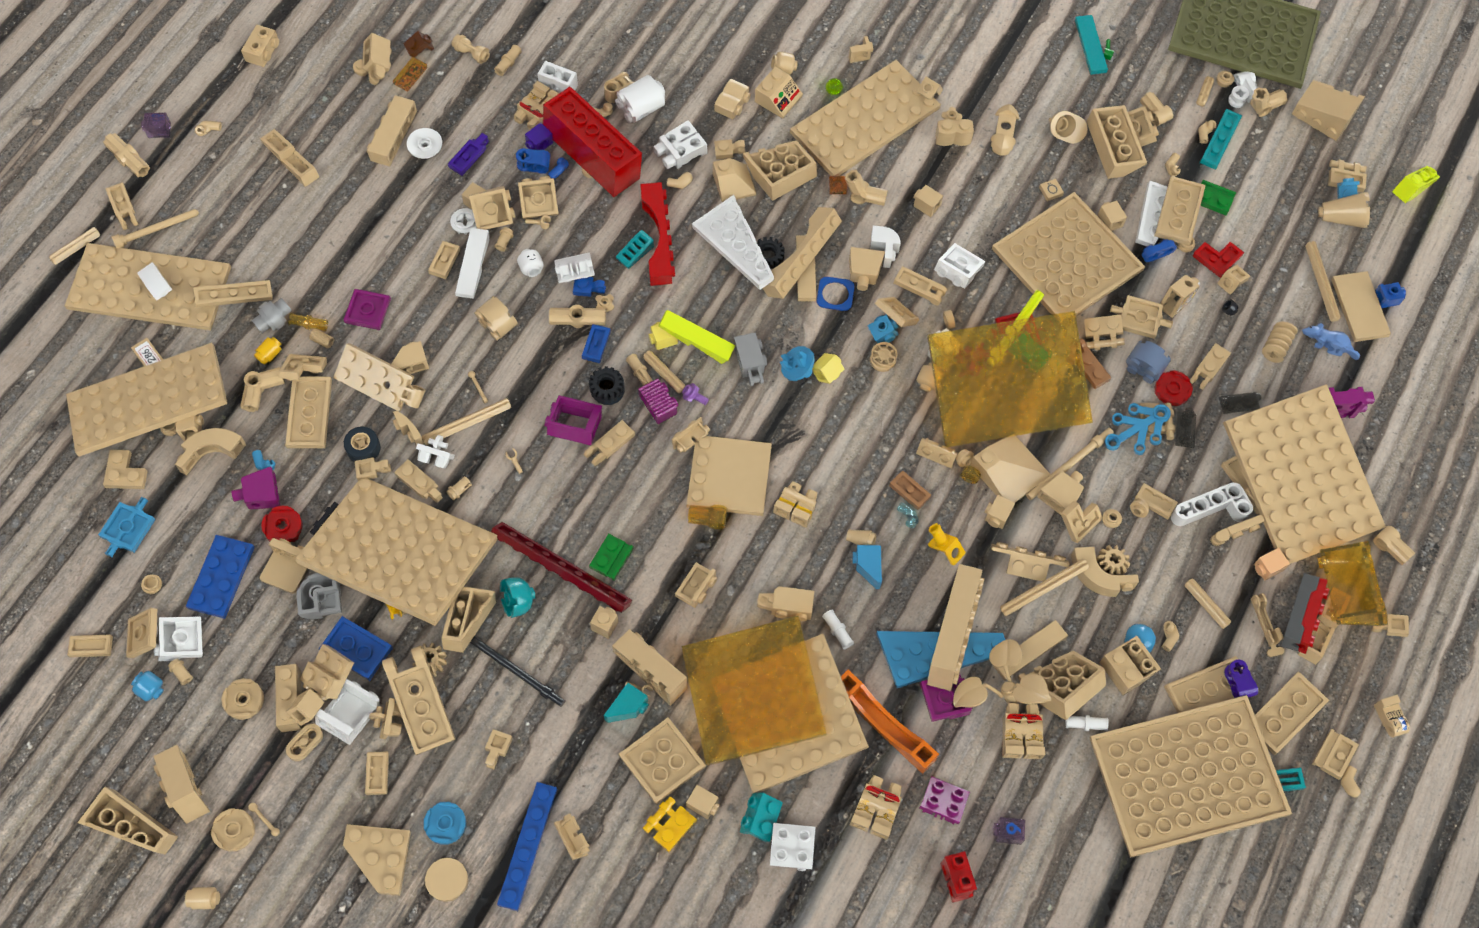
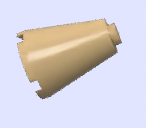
[1318,192,1370,228]

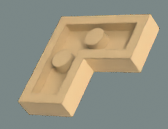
[279,354,327,381]
[103,450,148,489]
[1061,501,1102,543]

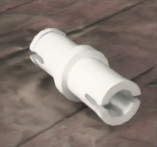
[822,610,854,649]
[1065,715,1108,731]

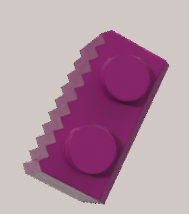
[638,378,678,424]

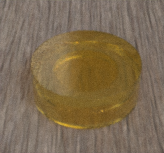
[961,466,981,484]

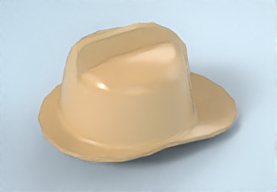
[1049,111,1088,144]

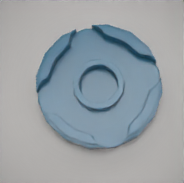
[424,802,466,845]

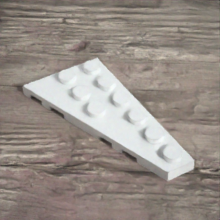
[692,195,774,290]

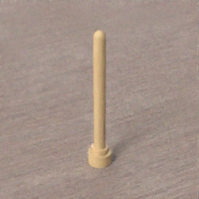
[111,209,199,248]

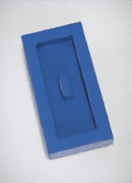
[582,324,611,363]

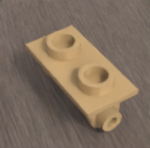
[671,417,710,453]
[916,438,958,468]
[554,814,590,860]

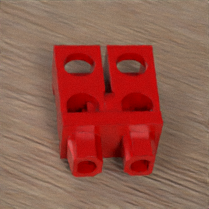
[940,851,977,903]

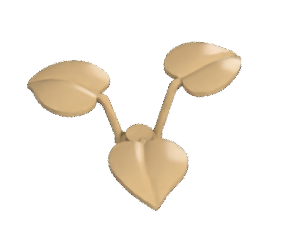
[953,639,1051,708]

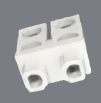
[653,120,708,169]

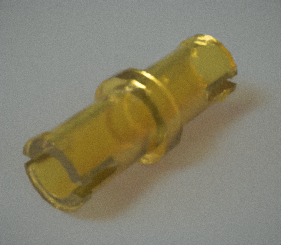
[288,313,328,332]

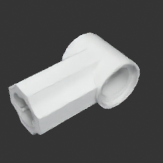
[1233,72,1258,103]

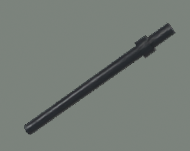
[470,636,566,707]

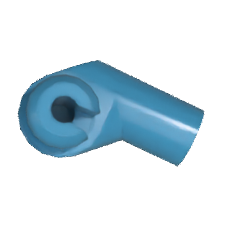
[252,450,276,470]

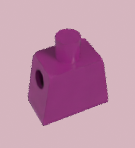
[231,467,280,509]

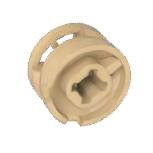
[870,342,897,372]

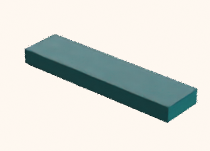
[1075,15,1108,75]
[1200,109,1242,170]

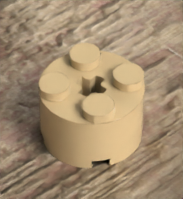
[474,296,518,341]

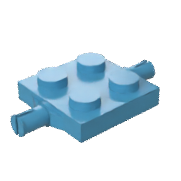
[98,497,155,558]

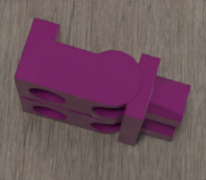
[1328,387,1375,419]

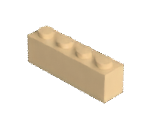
[367,95,417,167]

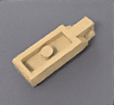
[394,459,443,503]

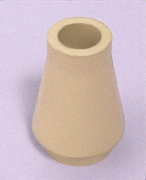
[846,529,876,545]

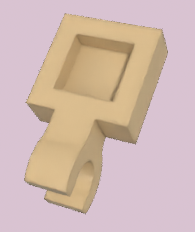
[714,139,745,160]
[355,457,391,481]
[485,729,513,770]

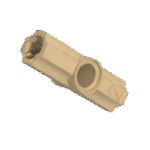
[103,133,150,177]
[549,305,606,328]

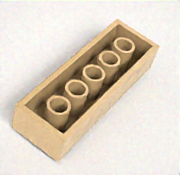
[927,564,985,691]

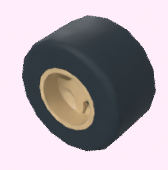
[343,426,381,462]

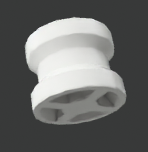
[1228,86,1249,108]

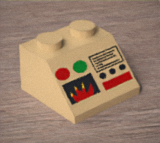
[755,66,803,119]

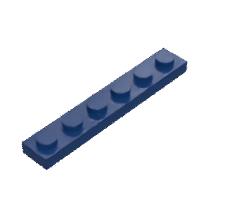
[497,782,557,912]

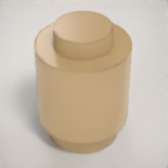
[185,887,220,910]

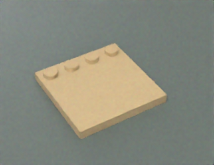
[687,436,772,516]

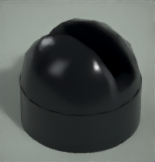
[1222,299,1238,316]

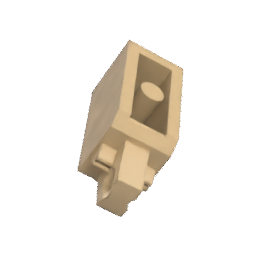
[757,586,814,621]

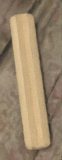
[49,227,100,265]
[643,350,685,393]
[1185,578,1231,629]

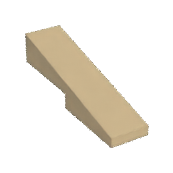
[260,129,319,187]
[1298,588,1351,665]

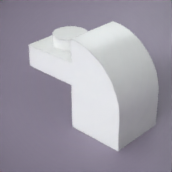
[870,226,900,268]

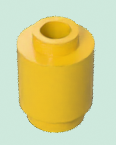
[254,337,282,365]

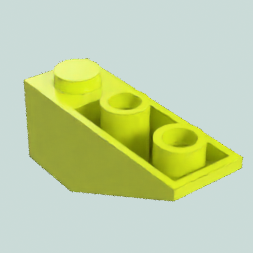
[1392,166,1440,203]

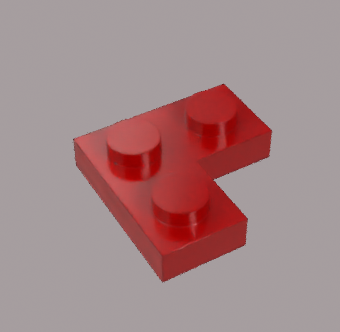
[1192,242,1244,278]

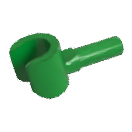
[1103,39,1114,60]

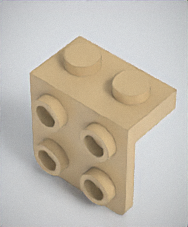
[260,538,308,594]

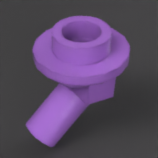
[682,383,709,405]

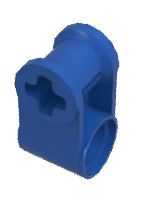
[516,148,551,174]

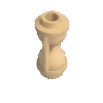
[452,34,490,64]

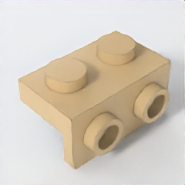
[675,562,717,608]

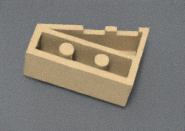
[153,745,210,824]

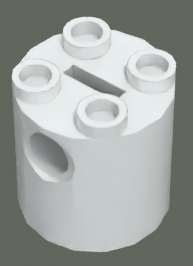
[615,75,665,124]

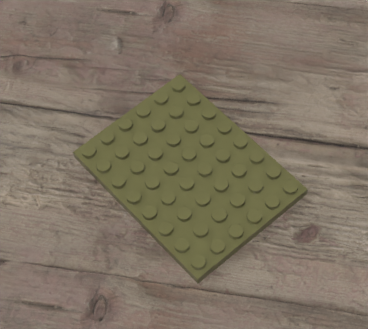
[1168,0,1321,89]

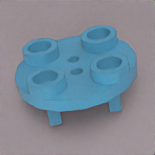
[780,346,815,381]

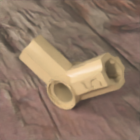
[1250,87,1288,117]
[845,170,888,206]
[240,367,285,412]

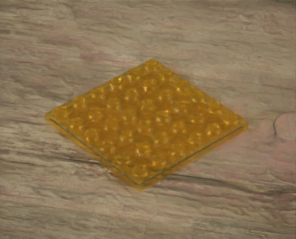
[682,616,827,766]

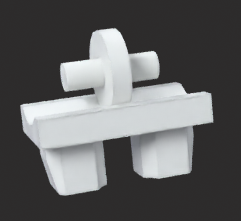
[416,435,455,469]

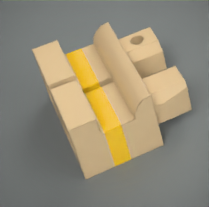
[773,481,818,528]

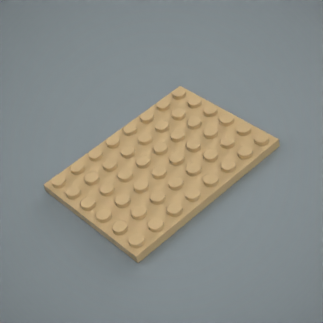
[1223,384,1386,564]
[295,478,498,626]
[1090,695,1292,858]

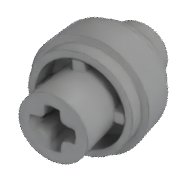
[251,298,292,334]

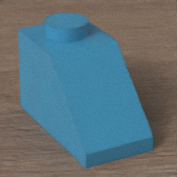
[852,545,882,589]

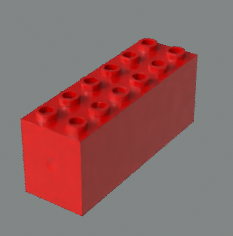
[543,87,642,197]

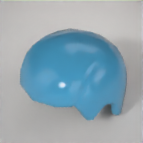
[1124,624,1156,653]

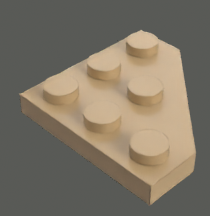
[343,824,411,896]

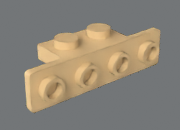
[991,542,1070,582]

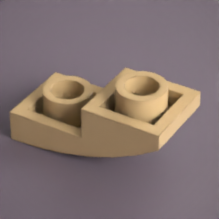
[392,411,424,446]

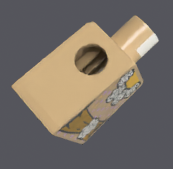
[1160,275,1200,318]

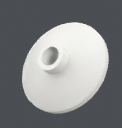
[407,128,442,159]

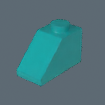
[604,683,649,723]

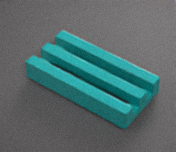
[1276,768,1306,791]

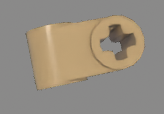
[604,72,634,103]

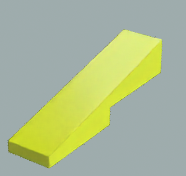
[658,310,735,364]

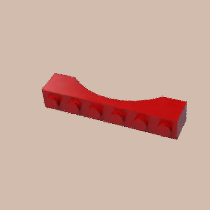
[640,182,675,286]

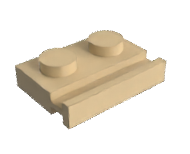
[1312,729,1359,780]

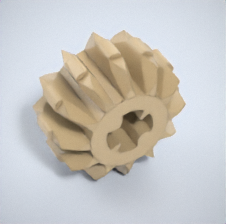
[1096,545,1130,575]
[412,643,447,677]

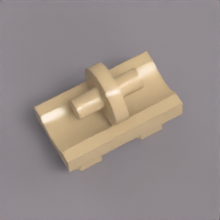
[369,698,402,739]

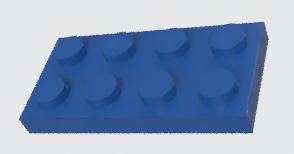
[186,535,255,619]

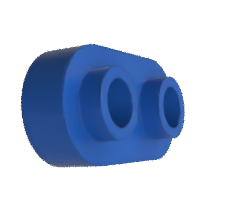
[1142,239,1177,262]

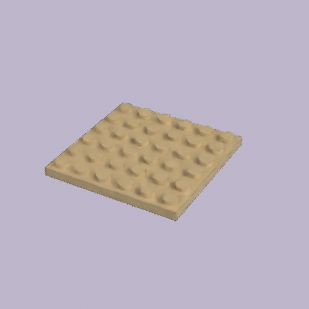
[992,192,1145,325]
[711,634,869,794]

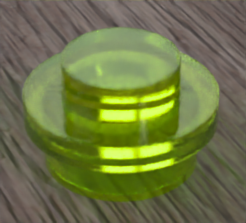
[826,78,843,95]

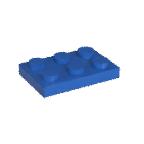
[319,616,393,681]

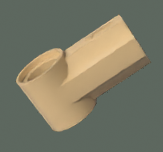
[1140,92,1173,126]
[1373,526,1415,565]

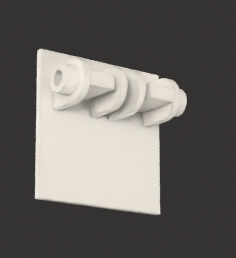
[554,252,595,283]
[770,823,815,871]

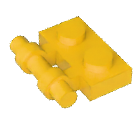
[642,797,697,852]

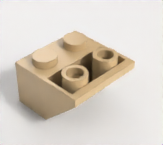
[1099,636,1161,695]

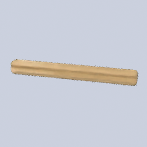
[1305,241,1341,322]
[422,398,511,446]
[1000,559,1089,616]

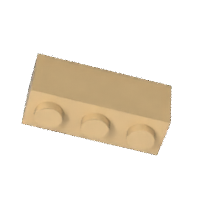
[275,664,302,732]

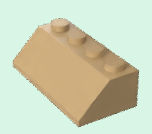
[1086,105,1147,179]

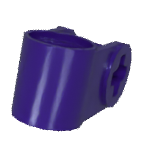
[1224,659,1258,698]

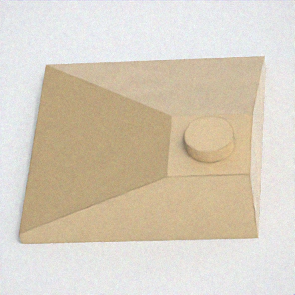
[970,434,1051,503]

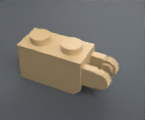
[362,33,391,85]

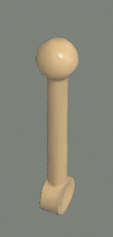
[468,371,488,404]
[248,803,280,836]

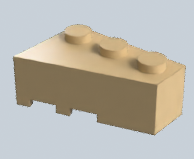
[441,587,496,652]

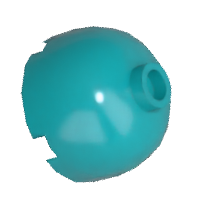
[500,577,535,618]

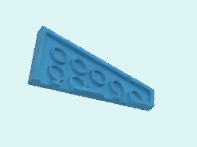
[876,631,1006,688]

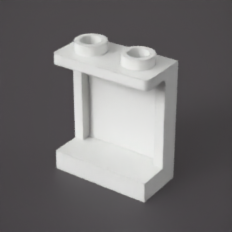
[315,679,380,745]

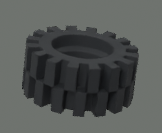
[756,237,785,269]
[589,366,624,404]

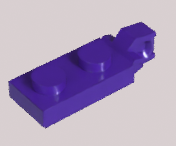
[448,133,489,176]

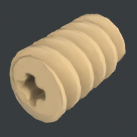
[1262,321,1298,363]

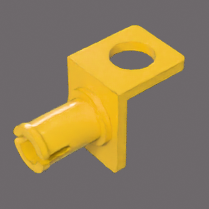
[928,523,965,566]

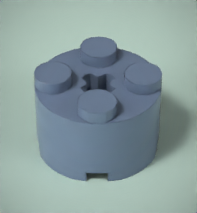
[1126,340,1171,384]

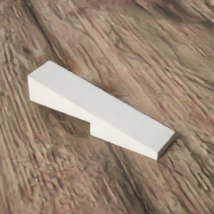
[455,228,490,299]

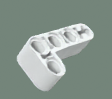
[1171,482,1253,526]

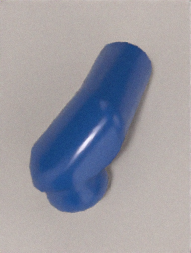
[548,157,569,180]

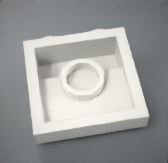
[934,243,985,289]
[154,617,203,661]

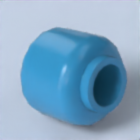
[131,671,164,701]

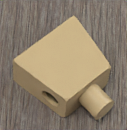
[849,247,885,291]
[1037,471,1084,515]

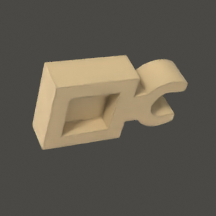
[1372,614,1409,637]

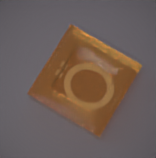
[829,176,847,194]

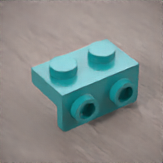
[740,792,783,842]

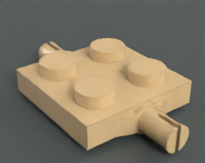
[1110,295,1173,339]

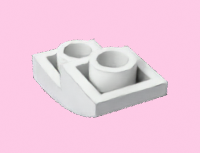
[137,262,172,300]

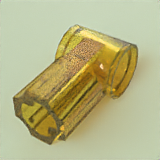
[688,505,727,529]

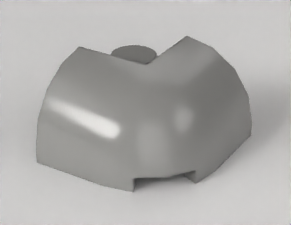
[297,573,342,619]

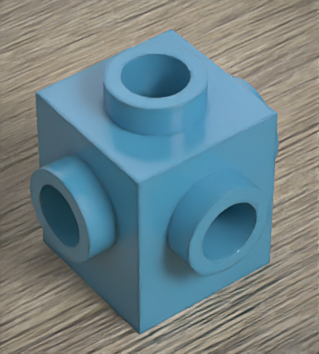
[867,314,899,343]

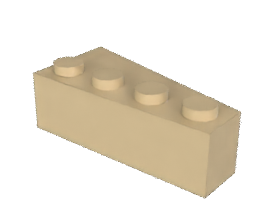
[612,629,687,706]
[78,787,178,855]

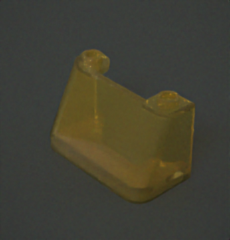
[1317,541,1388,626]

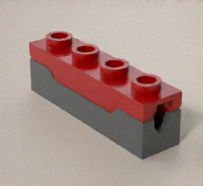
[1282,573,1330,654]

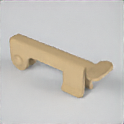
[1251,593,1284,657]

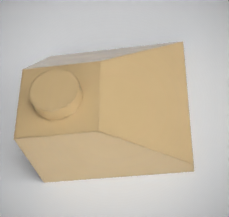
[713,158,756,202]

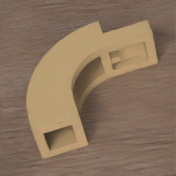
[175,428,246,476]
[1071,547,1139,597]

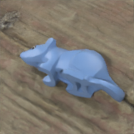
[1302,323,1360,360]

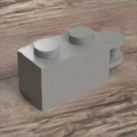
[734,332,767,386]

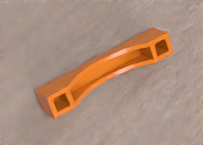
[841,670,939,774]

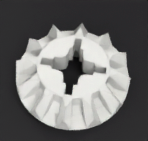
[450,208,477,235]

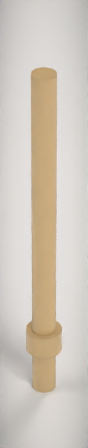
[1026,428,1114,500]

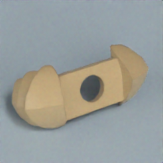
[991,104,1019,156]

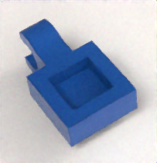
[572,277,606,297]

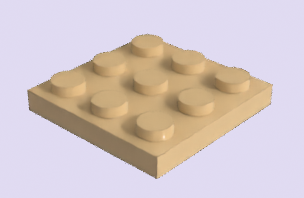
[619,717,706,804]

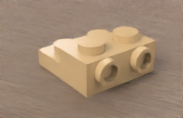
[1128,106,1159,147]
[518,176,559,219]
[469,186,515,230]
[299,644,354,700]

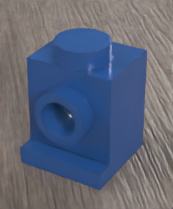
[1375,282,1406,308]

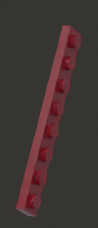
[491,522,633,613]

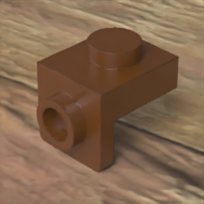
[403,31,434,58]

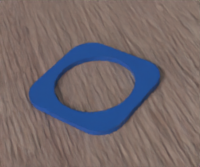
[817,277,854,311]

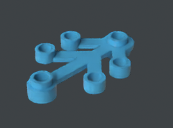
[1105,403,1171,455]

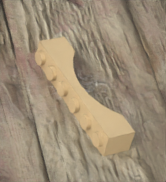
[763,207,842,299]

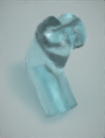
[897,502,919,529]

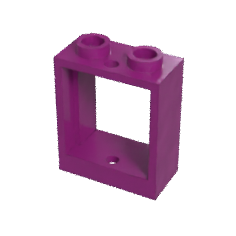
[544,395,602,446]

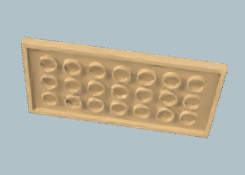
[790,60,941,179]
[65,243,231,331]
[66,343,227,457]

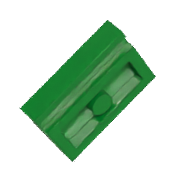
[1200,180,1236,216]
[589,533,634,581]

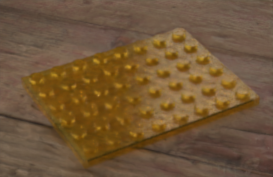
[927,311,1093,447]

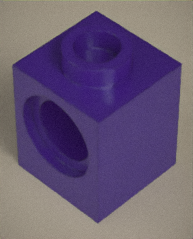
[525,122,553,150]

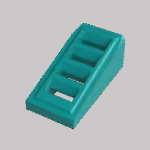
[616,230,654,269]

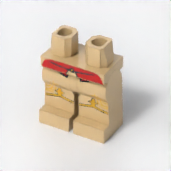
[514,81,559,130]
[1002,703,1045,759]
[850,775,902,840]

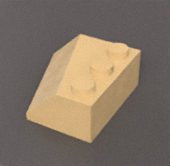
[1292,80,1365,141]
[743,140,817,201]
[1018,651,1106,720]

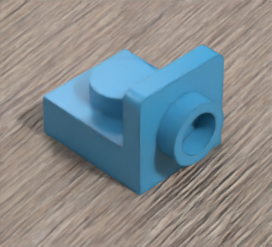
[1337,178,1360,199]

